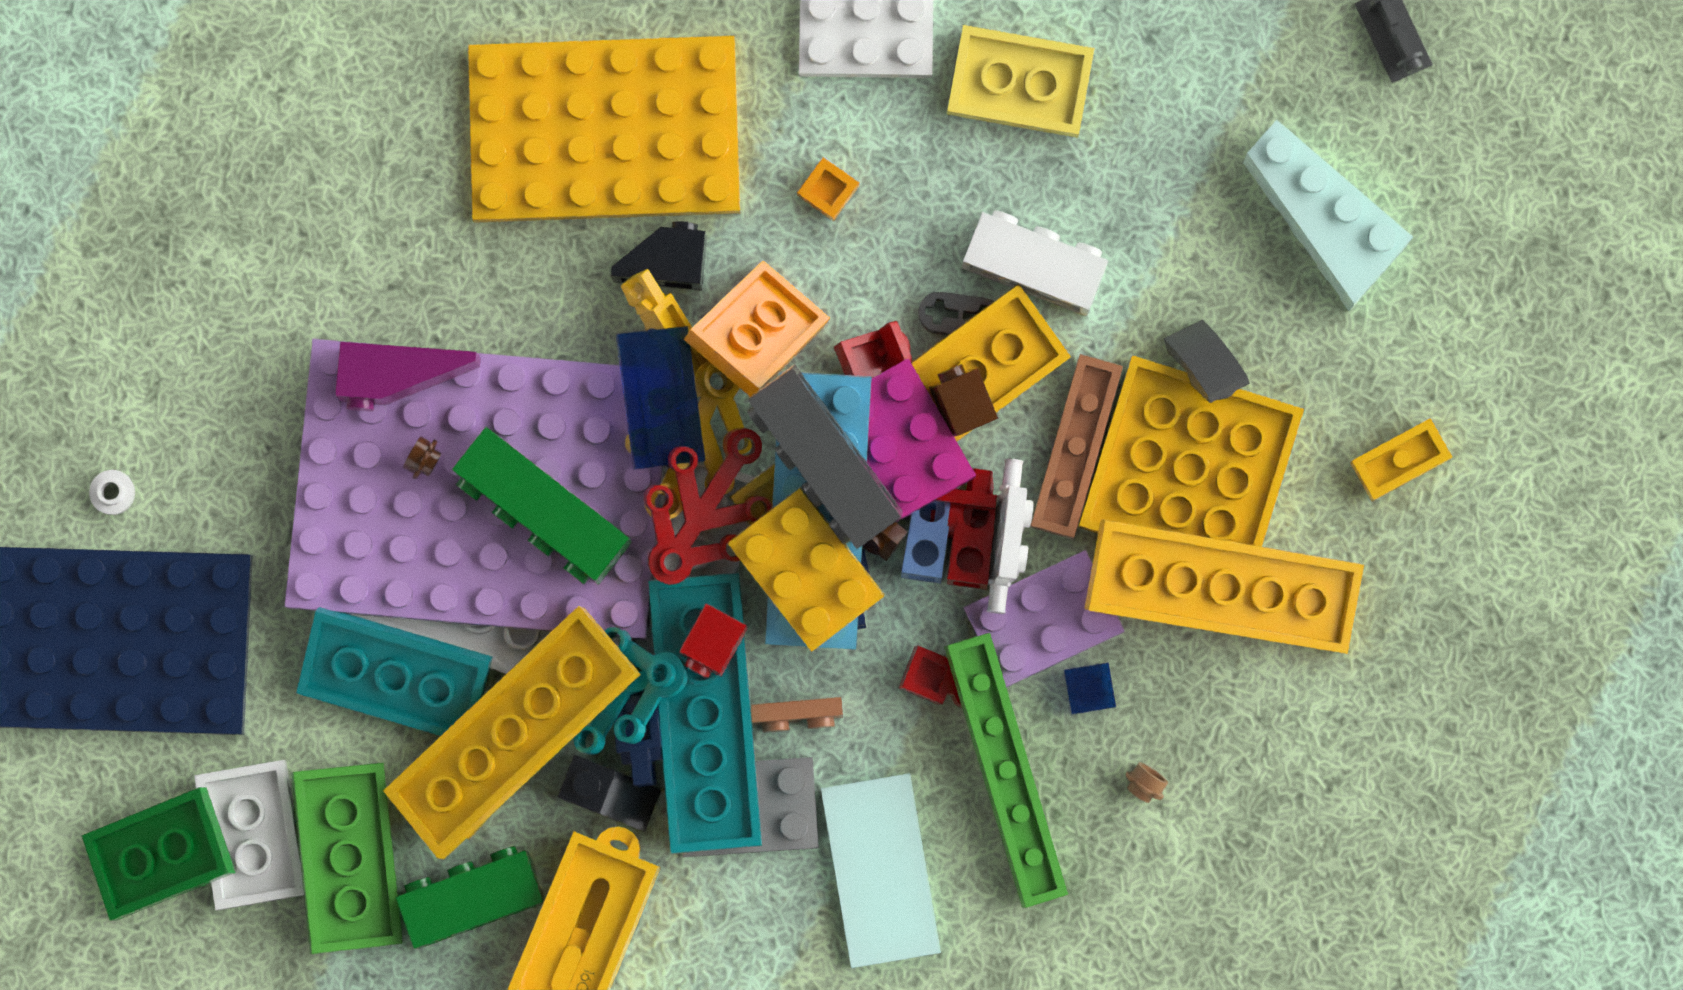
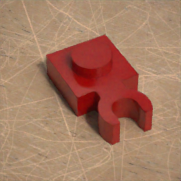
[898,645,962,709]

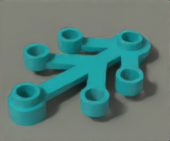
[574,627,688,755]

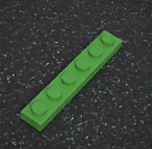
[944,633,1068,908]

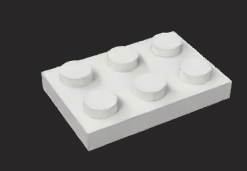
[799,0,933,78]
[194,760,304,910]

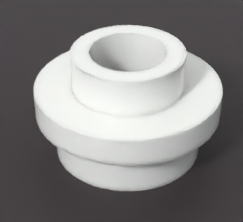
[89,470,135,515]

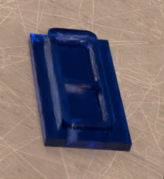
[616,326,706,470]

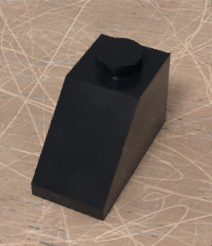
[611,221,707,291]
[557,755,662,832]

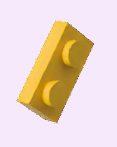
[1350,418,1452,502]

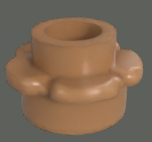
[1125,762,1168,803]

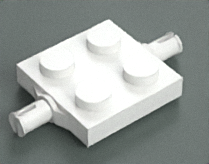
[986,459,1033,614]

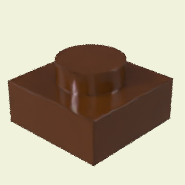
[862,522,908,562]

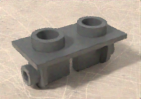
[1355,0,1433,83]

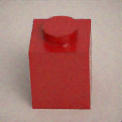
[679,603,748,679]

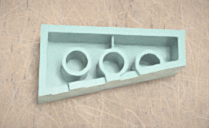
[1243,120,1413,311]

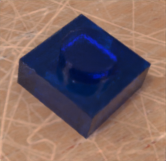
[1063,662,1116,716]

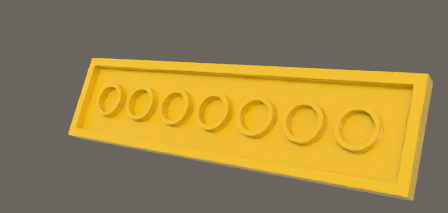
[729,284,1071,526]

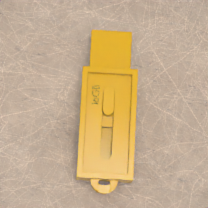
[507,827,661,990]

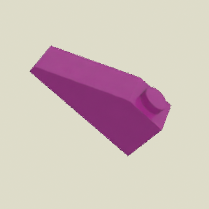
[335,342,481,411]

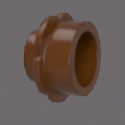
[403,436,442,479]

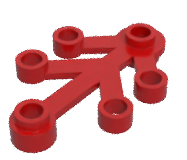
[643,428,773,584]

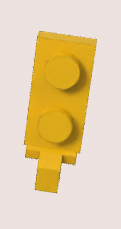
[621,269,708,384]

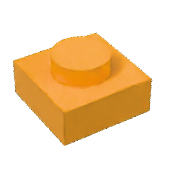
[797,157,860,222]

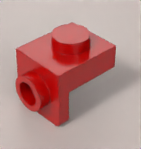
[834,321,912,379]

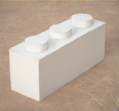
[962,210,1108,316]

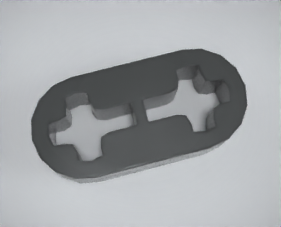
[918,292,993,335]

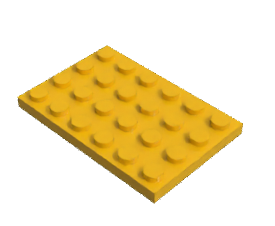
[468,36,740,223]

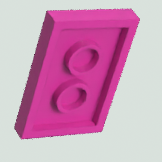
[867,358,976,522]

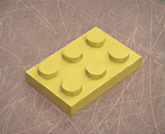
[947,25,1095,138]

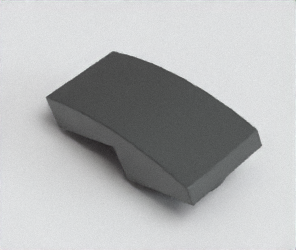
[1163,319,1250,403]

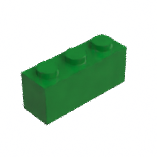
[396,846,545,949]

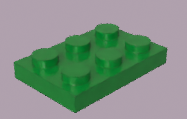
[81,787,236,921]

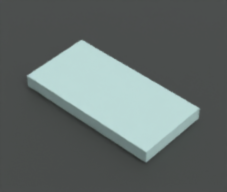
[821,773,941,968]

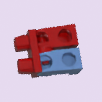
[901,468,997,590]

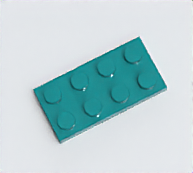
[296,607,493,736]

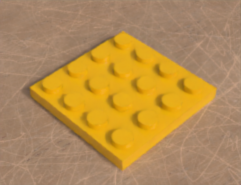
[1078,355,1304,547]

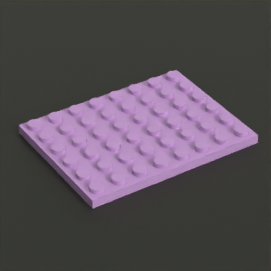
[285,339,672,640]

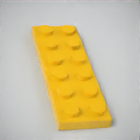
[1084,519,1364,654]
[383,606,641,859]

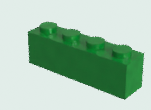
[452,427,632,585]

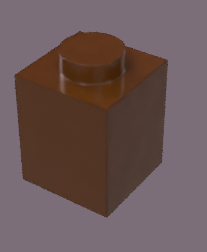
[929,364,999,436]

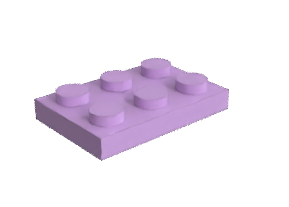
[963,550,1124,688]

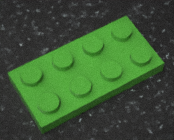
[291,763,403,954]

